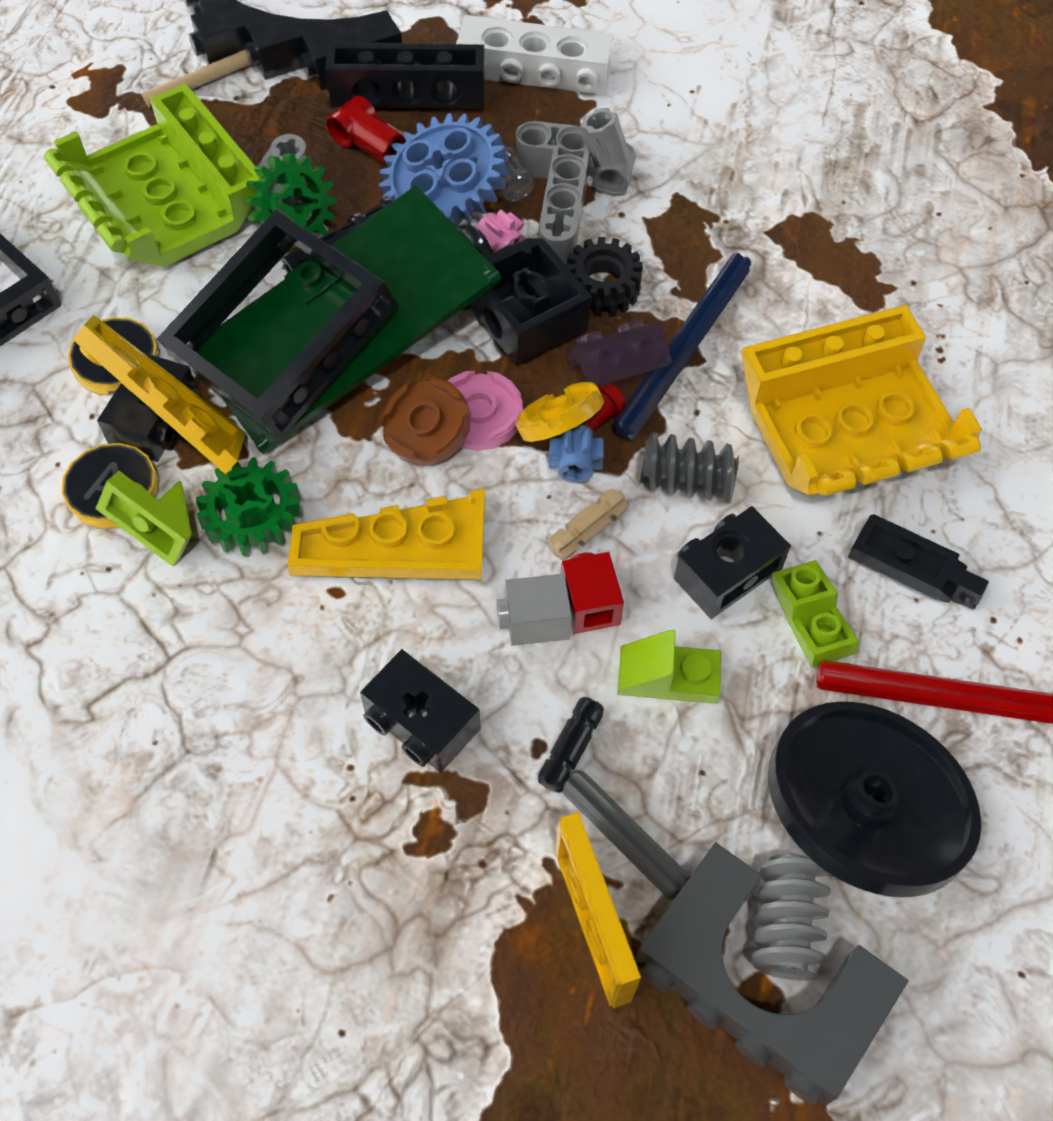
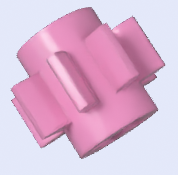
[475,209,526,253]

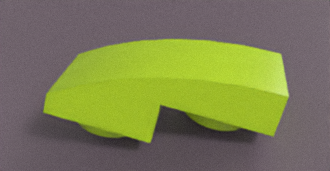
[771,560,859,668]

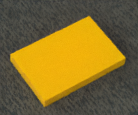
[555,812,641,1009]

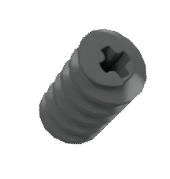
[639,431,739,504]

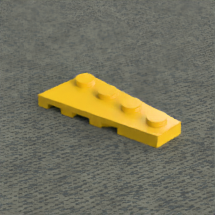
[73,314,246,474]

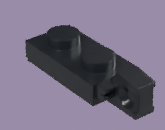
[848,514,989,610]

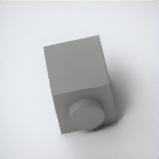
[497,573,571,646]

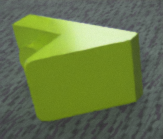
[96,471,192,566]
[618,630,721,704]

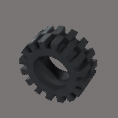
[566,237,643,318]

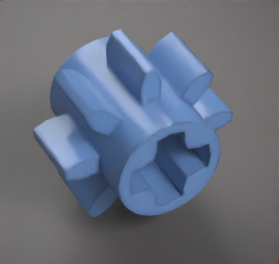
[549,425,604,482]

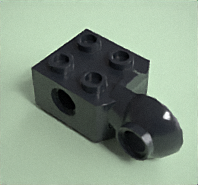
[453,218,592,366]

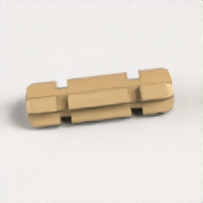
[548,488,628,560]

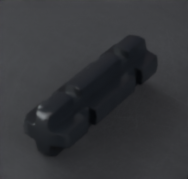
[538,697,604,793]

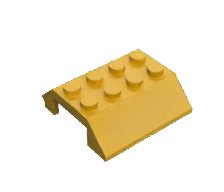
[741,305,982,496]

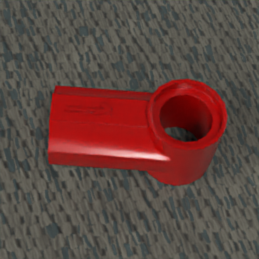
[326,95,406,164]

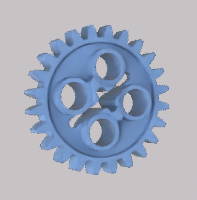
[379,113,509,224]

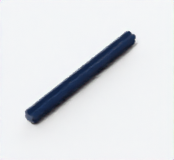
[613,253,751,441]

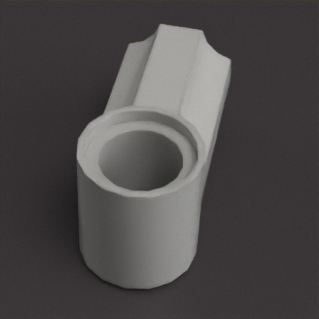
[581,108,636,196]

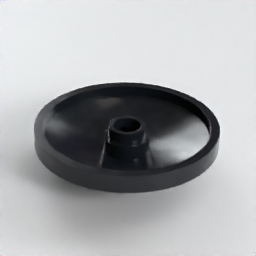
[768,702,981,897]

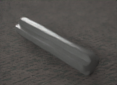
[562,770,690,900]

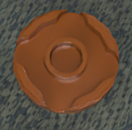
[381,377,471,466]

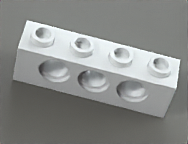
[456,15,614,95]

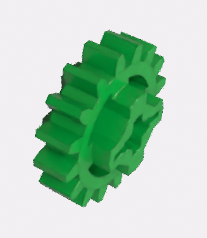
[244,154,337,248]
[196,457,302,556]

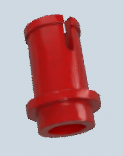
[580,384,626,431]

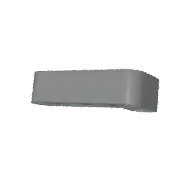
[516,121,591,265]

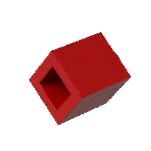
[561,552,624,634]

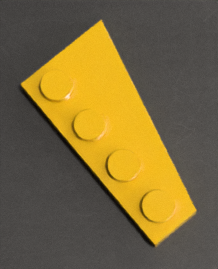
[287,488,485,580]

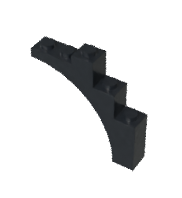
[184,0,402,90]

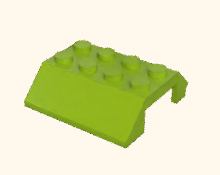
[44,83,259,267]

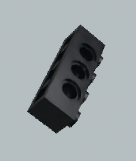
[325,43,485,109]

